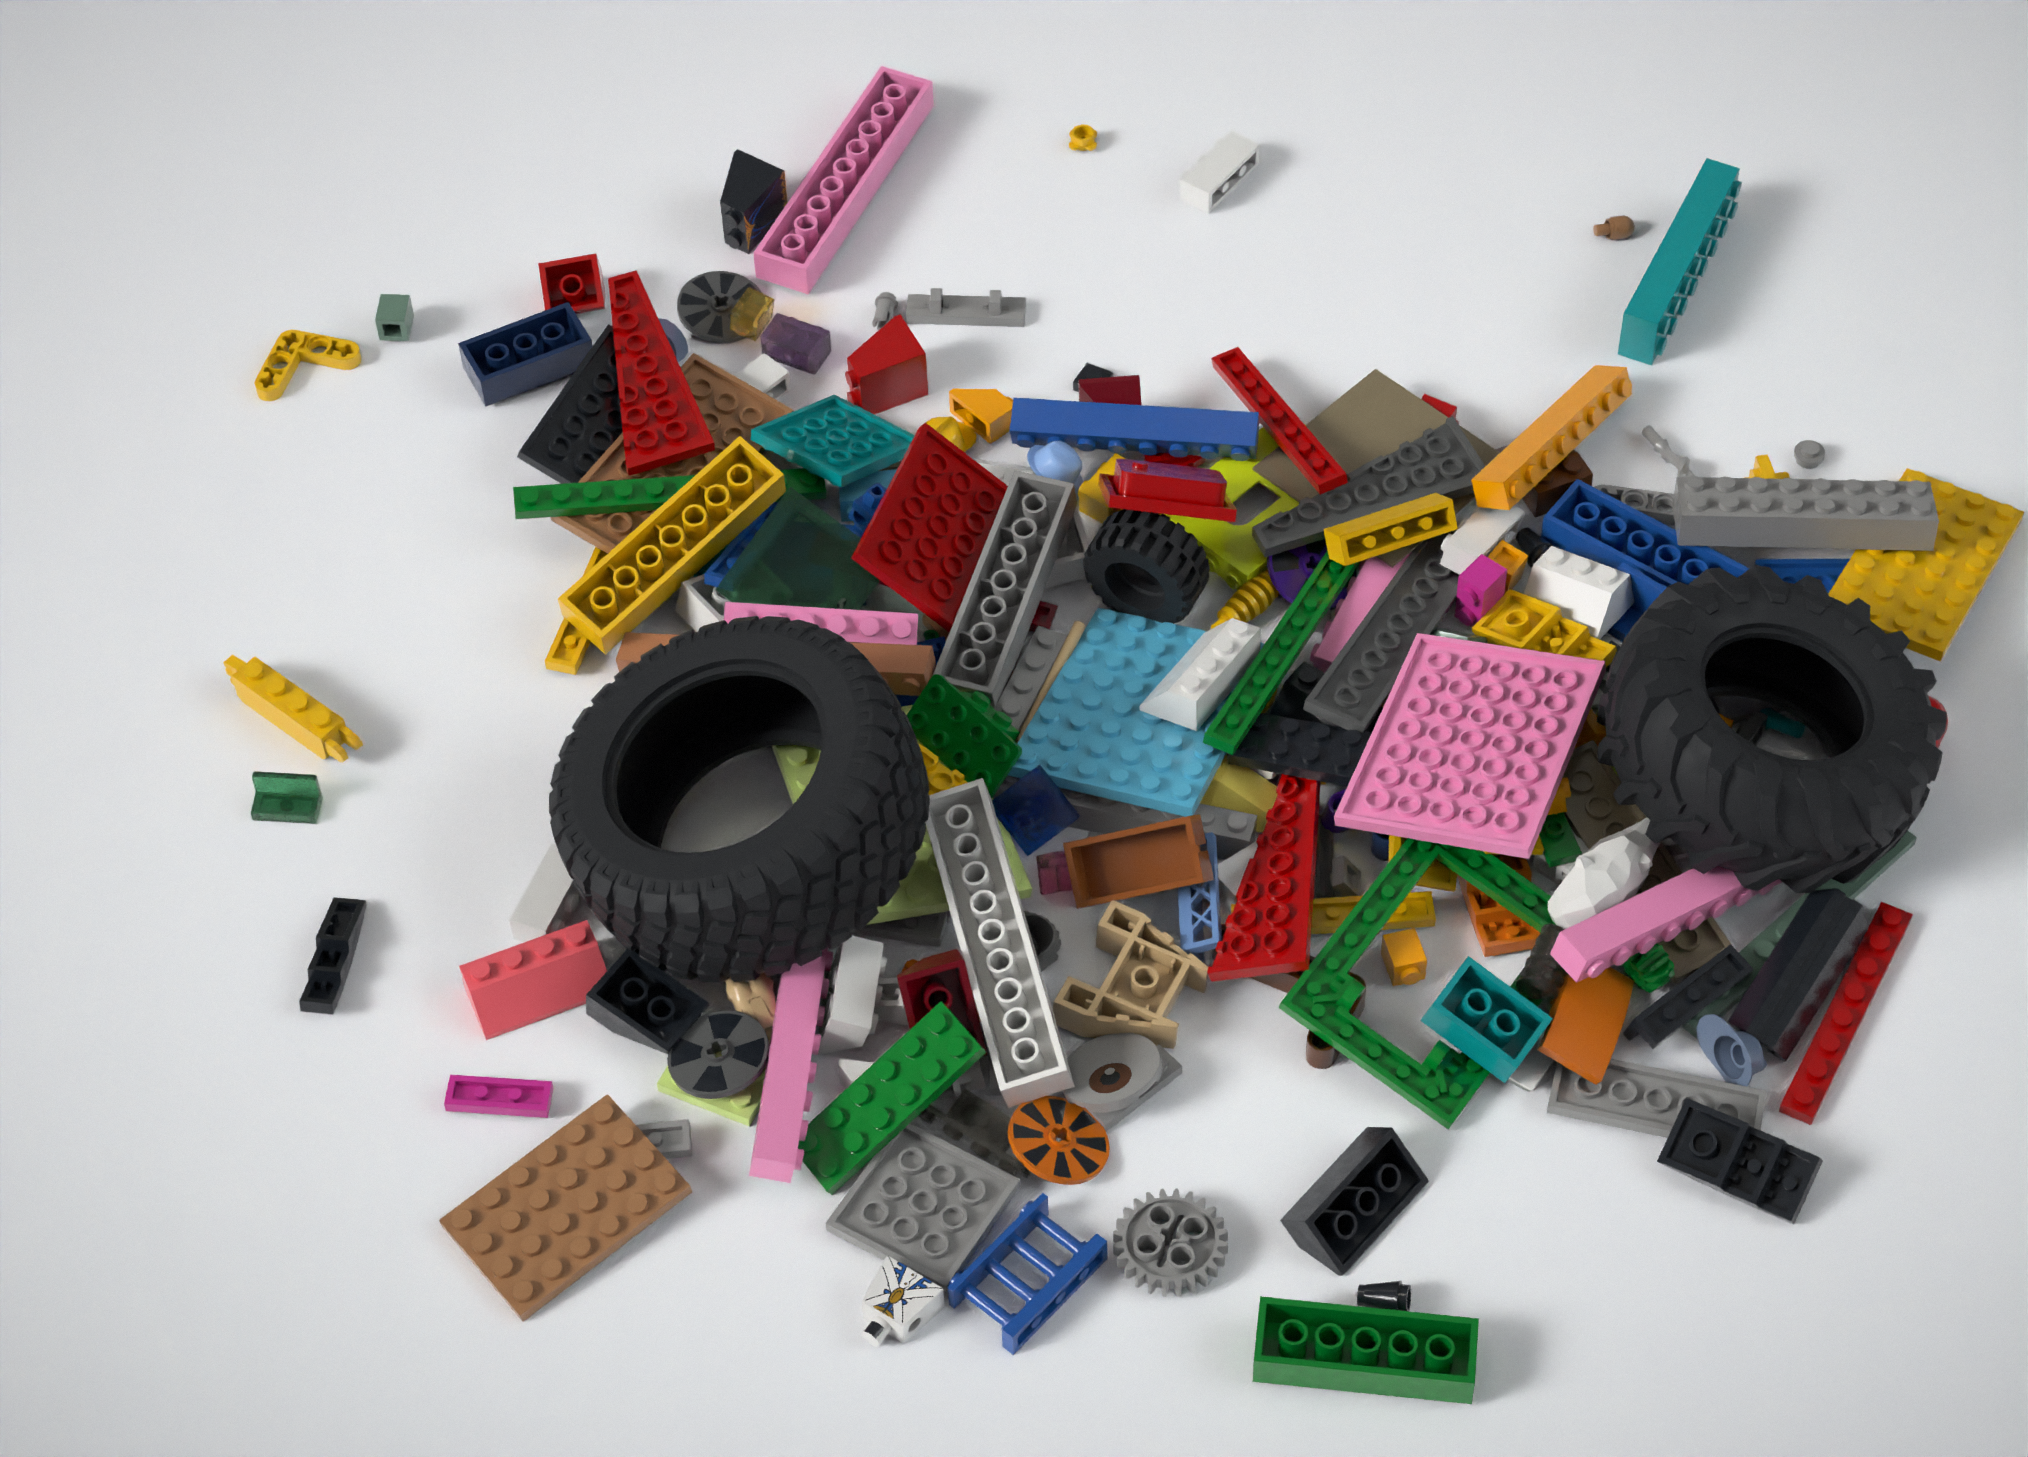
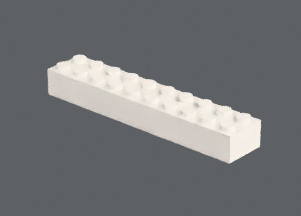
[925,778,1075,1108]

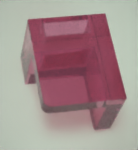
[1036,851,1073,895]

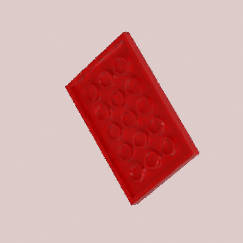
[851,422,1008,633]

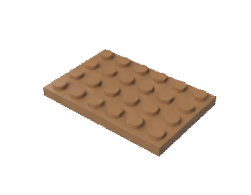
[439,1094,692,1322]

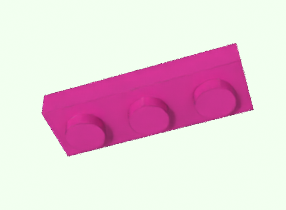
[444,1074,554,1118]

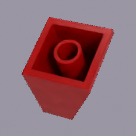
[845,314,928,415]

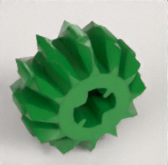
[1622,943,1675,993]

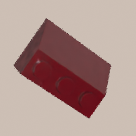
[896,949,988,1057]

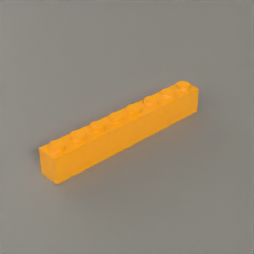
[1471,365,1632,510]

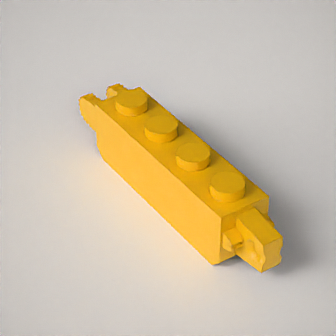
[223,654,363,763]

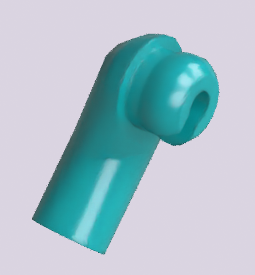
[1760,708,1805,739]

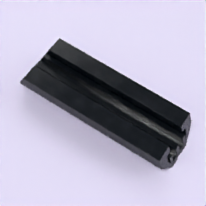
[1727,888,1869,1062]

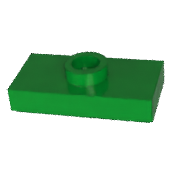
[1539,812,1582,868]

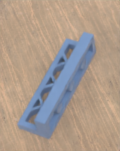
[1178,832,1222,964]

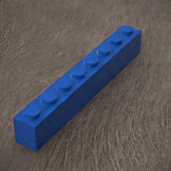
[1010,398,1260,461]

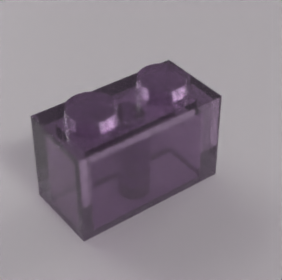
[760,313,831,375]

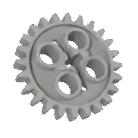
[1113,1188,1228,1297]

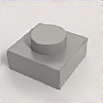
[1330,855,1361,897]

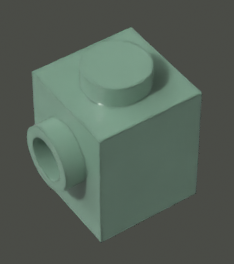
[375,294,414,341]

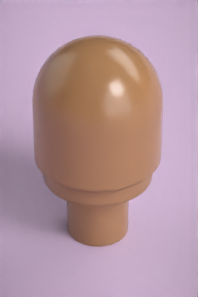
[1593,215,1635,240]

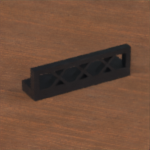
[1623,944,1754,1049]

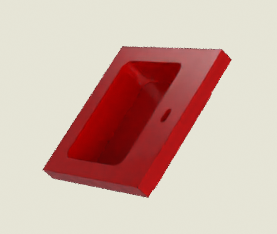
[1098,459,1237,522]

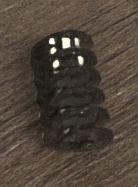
[1516,923,1568,999]

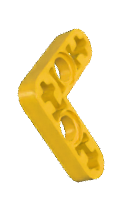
[254,329,362,401]

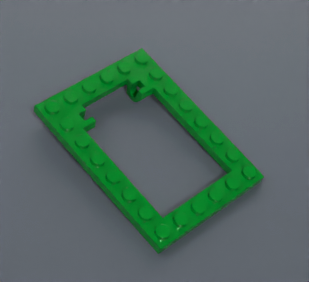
[1278,838,1564,1130]

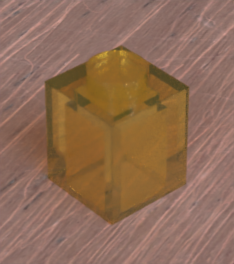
[730,287,775,341]

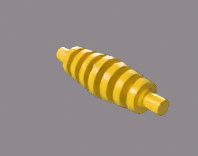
[1211,570,1280,629]

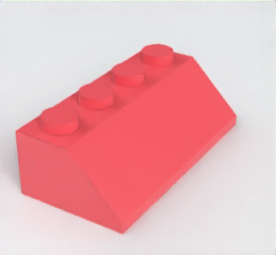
[459,920,607,1040]

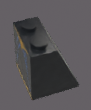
[720,149,788,254]

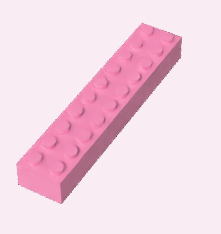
[753,66,934,294]

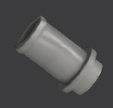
[872,292,898,330]

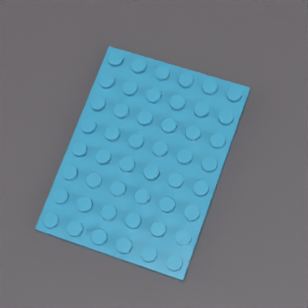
[1008,608,1264,817]

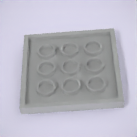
[825,1123,1020,1293]

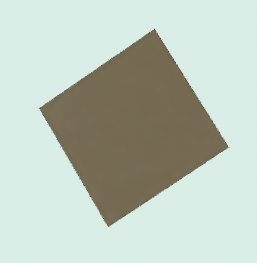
[1252,369,1500,568]

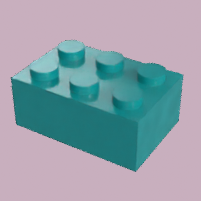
[1420,956,1553,1083]

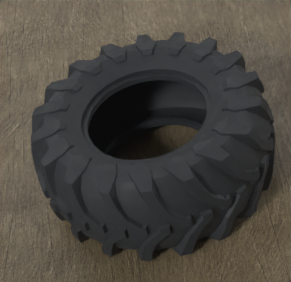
[1597,565,1947,893]

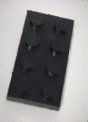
[1227,713,1372,786]

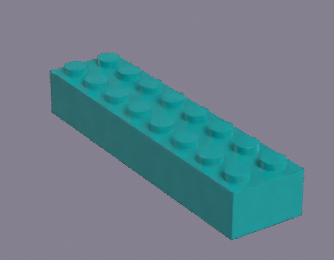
[1618,158,1742,366]

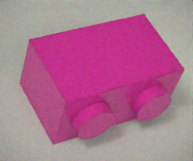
[1454,554,1507,627]

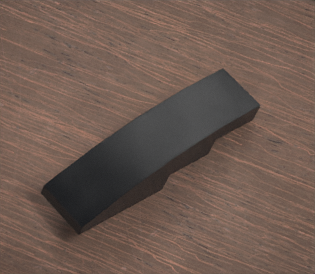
[299,897,367,1015]

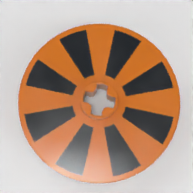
[1008,1096,1110,1185]

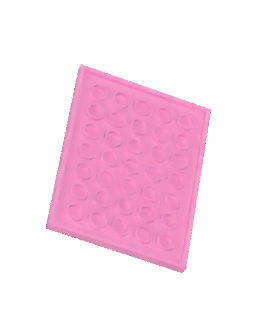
[1334,633,1606,859]

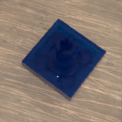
[992,764,1080,856]

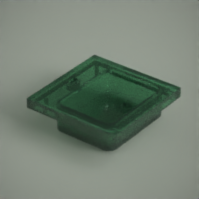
[715,487,880,610]

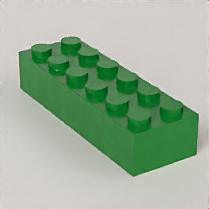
[1252,1296,1479,1404]

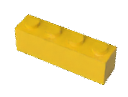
[1323,493,1458,566]

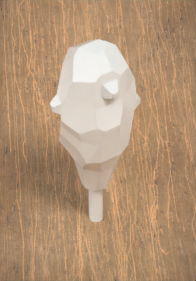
[1548,817,1660,930]

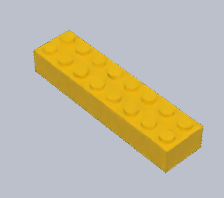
[558,436,786,655]

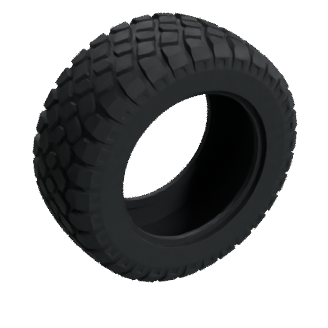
[549,616,930,983]

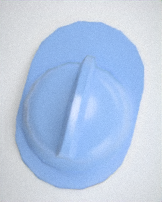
[1027,441,1084,501]

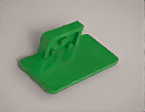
[907,674,1022,799]

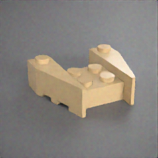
[1053,900,1208,1049]

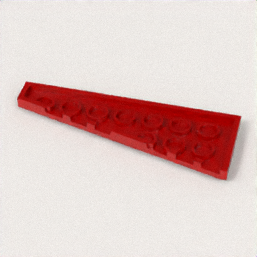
[608,270,715,476]
[1207,774,1321,982]

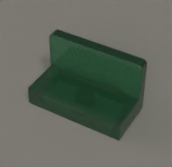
[250,771,323,824]

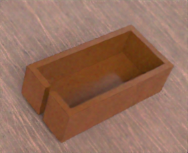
[1063,814,1214,909]

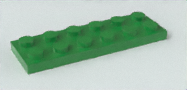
[798,1001,986,1195]

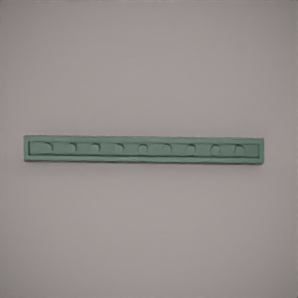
[1683,831,1917,1039]

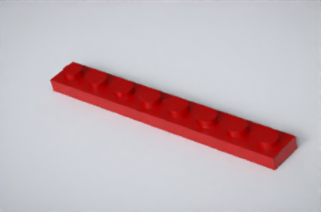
[1211,347,1348,495]
[1779,901,1913,1125]

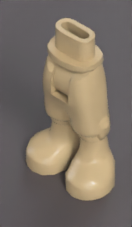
[725,973,777,1045]

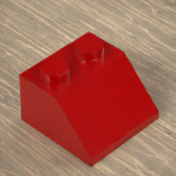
[538,253,606,314]

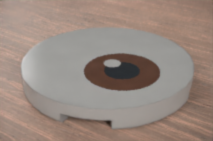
[1063,1033,1163,1113]

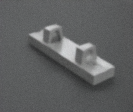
[906,288,1026,327]

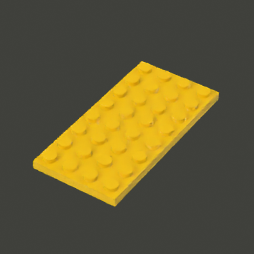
[1828,468,2024,662]

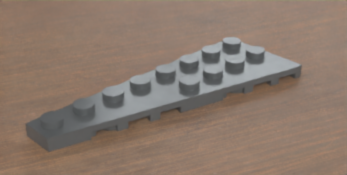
[1252,417,1485,557]

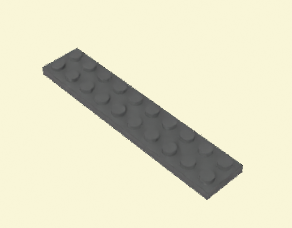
[1303,530,1459,734]

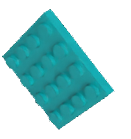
[750,394,915,487]

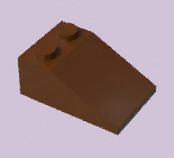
[1496,445,1593,518]

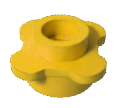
[1069,124,1097,151]

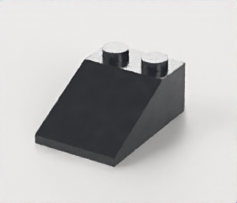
[586,948,709,1054]

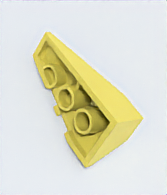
[1200,755,1277,833]

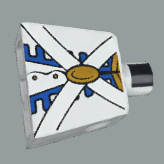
[861,1255,945,1346]

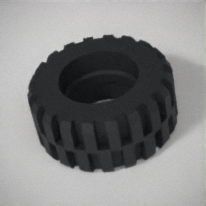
[1083,509,1210,624]

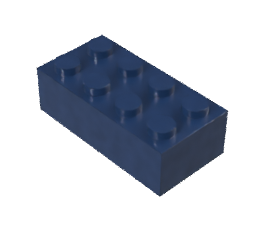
[458,302,593,407]

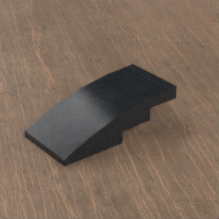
[1657,1098,1823,1225]

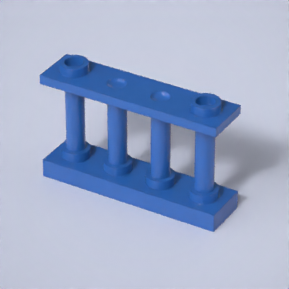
[948,1193,1108,1355]

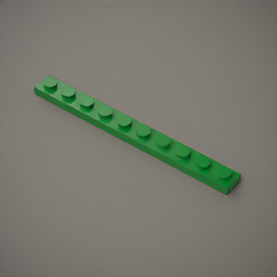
[513,468,826,519]
[1203,550,1361,755]

